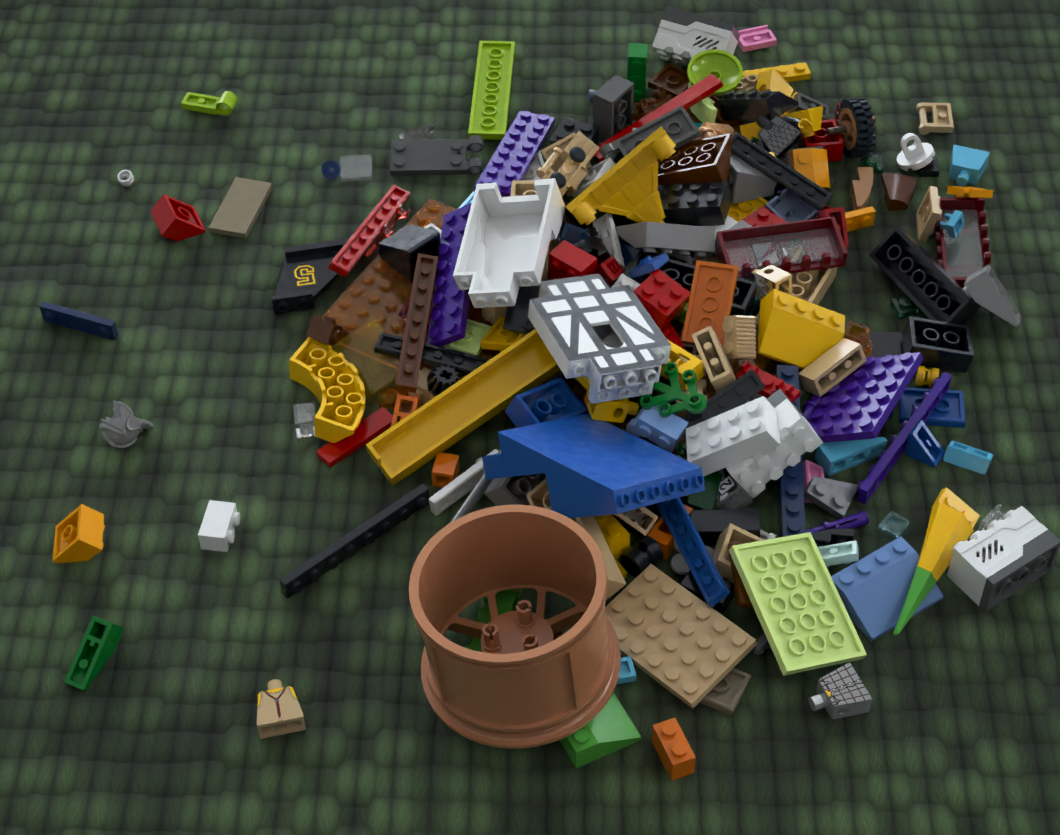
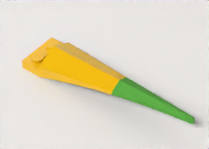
[893,487,980,635]

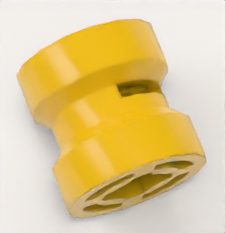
[915,366,939,388]

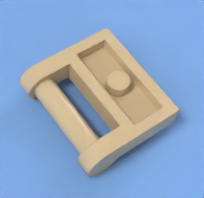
[916,102,954,135]

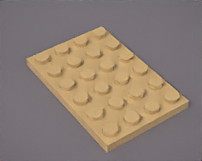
[605,564,757,709]

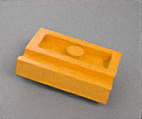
[947,186,993,198]

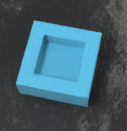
[617,656,637,684]

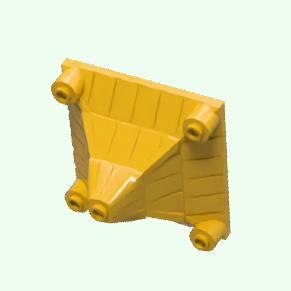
[565,126,676,226]

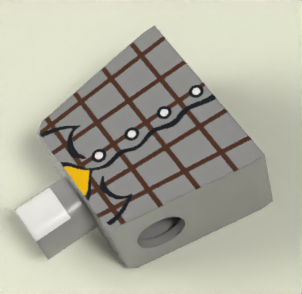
[809,663,872,719]

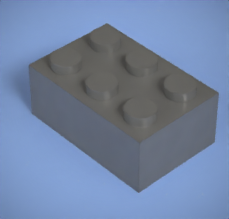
[592,75,634,143]

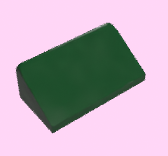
[685,471,723,510]

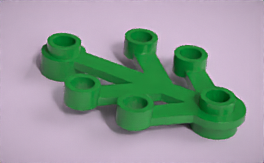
[640,362,707,418]

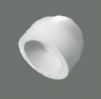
[117,170,134,187]

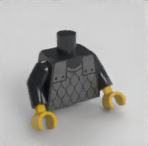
[756,115,813,160]

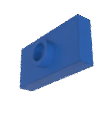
[629,253,669,278]

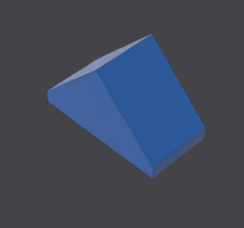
[905,420,945,467]

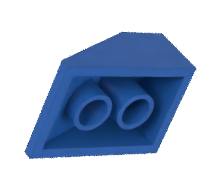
[505,377,587,428]

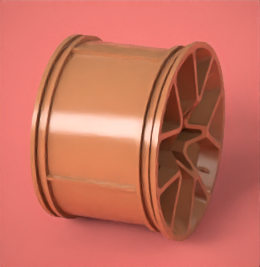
[409,505,621,749]

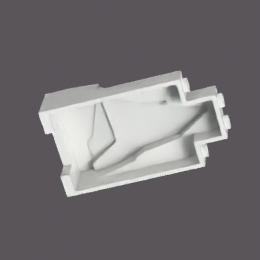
[453,178,565,308]

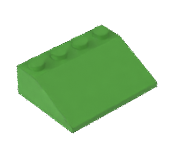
[560,692,642,768]

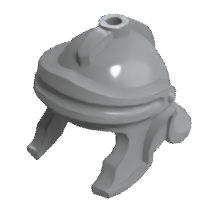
[99,400,154,448]

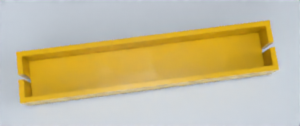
[366,329,561,486]

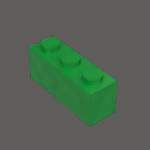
[627,43,648,101]

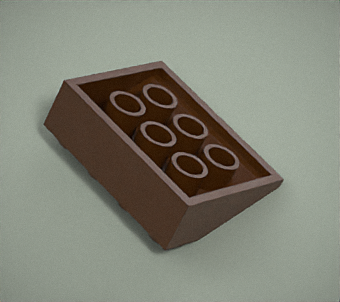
[657,133,732,185]

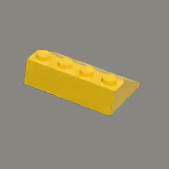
[757,289,845,370]

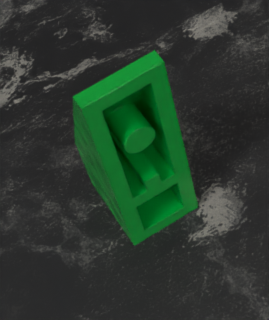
[64,615,124,691]

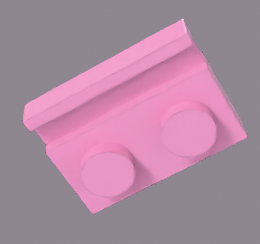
[738,25,777,52]

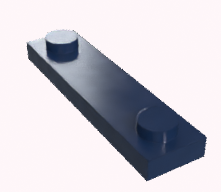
[39,302,118,340]

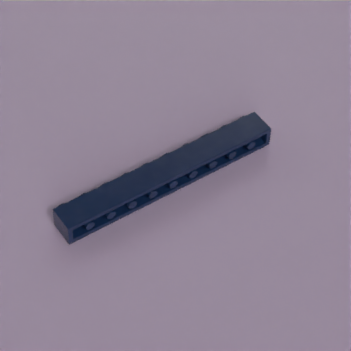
[775,365,806,537]

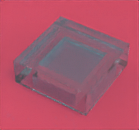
[878,511,910,539]

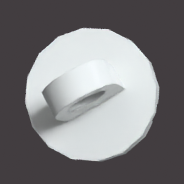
[897,133,935,171]

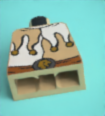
[751,265,792,300]

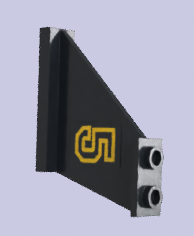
[272,238,366,314]

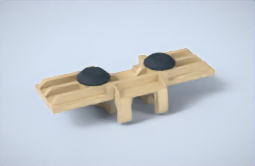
[536,131,599,197]

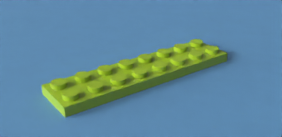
[468,41,515,140]

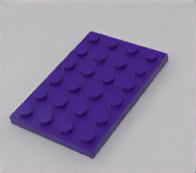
[808,352,923,443]

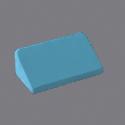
[943,440,993,474]

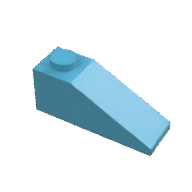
[815,437,887,476]

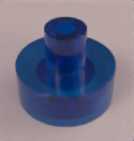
[321,160,341,179]

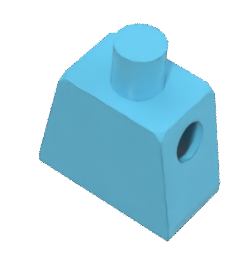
[949,144,990,186]

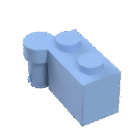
[626,405,689,453]

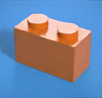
[651,718,696,781]

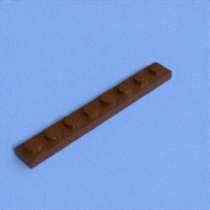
[394,253,438,393]

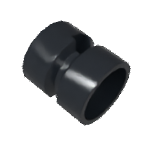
[620,535,663,578]

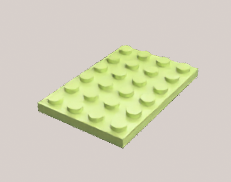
[729,532,867,676]

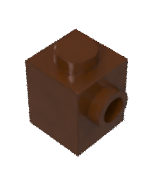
[306,316,343,345]

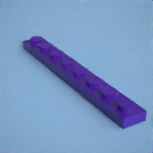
[857,372,952,504]

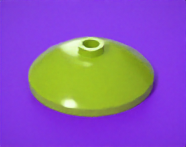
[687,49,743,95]

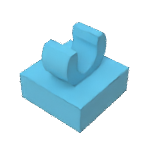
[940,210,965,239]

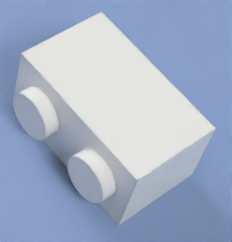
[198,500,240,552]

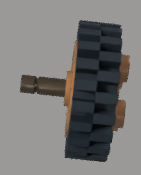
[826,97,876,158]

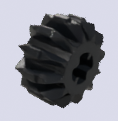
[427,364,463,397]

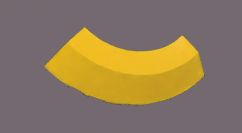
[289,337,365,443]

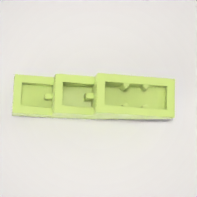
[688,82,718,123]

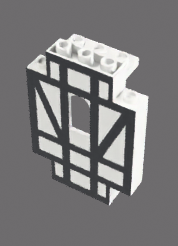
[528,273,671,404]

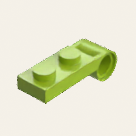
[181,91,238,116]

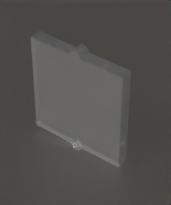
[340,154,373,181]

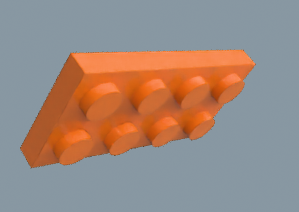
[681,260,739,347]

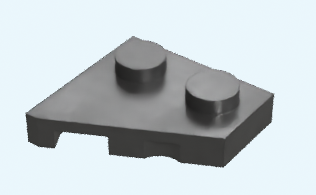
[804,476,858,519]

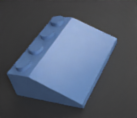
[831,536,944,642]

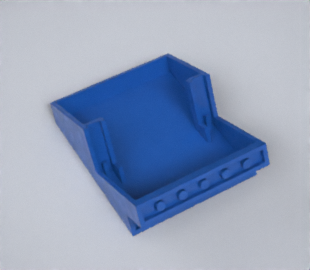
[482,413,705,518]

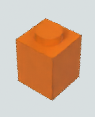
[432,452,460,488]

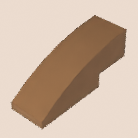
[850,167,874,211]

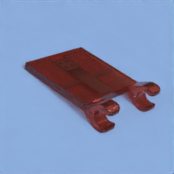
[365,203,411,257]

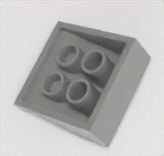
[963,264,1021,327]

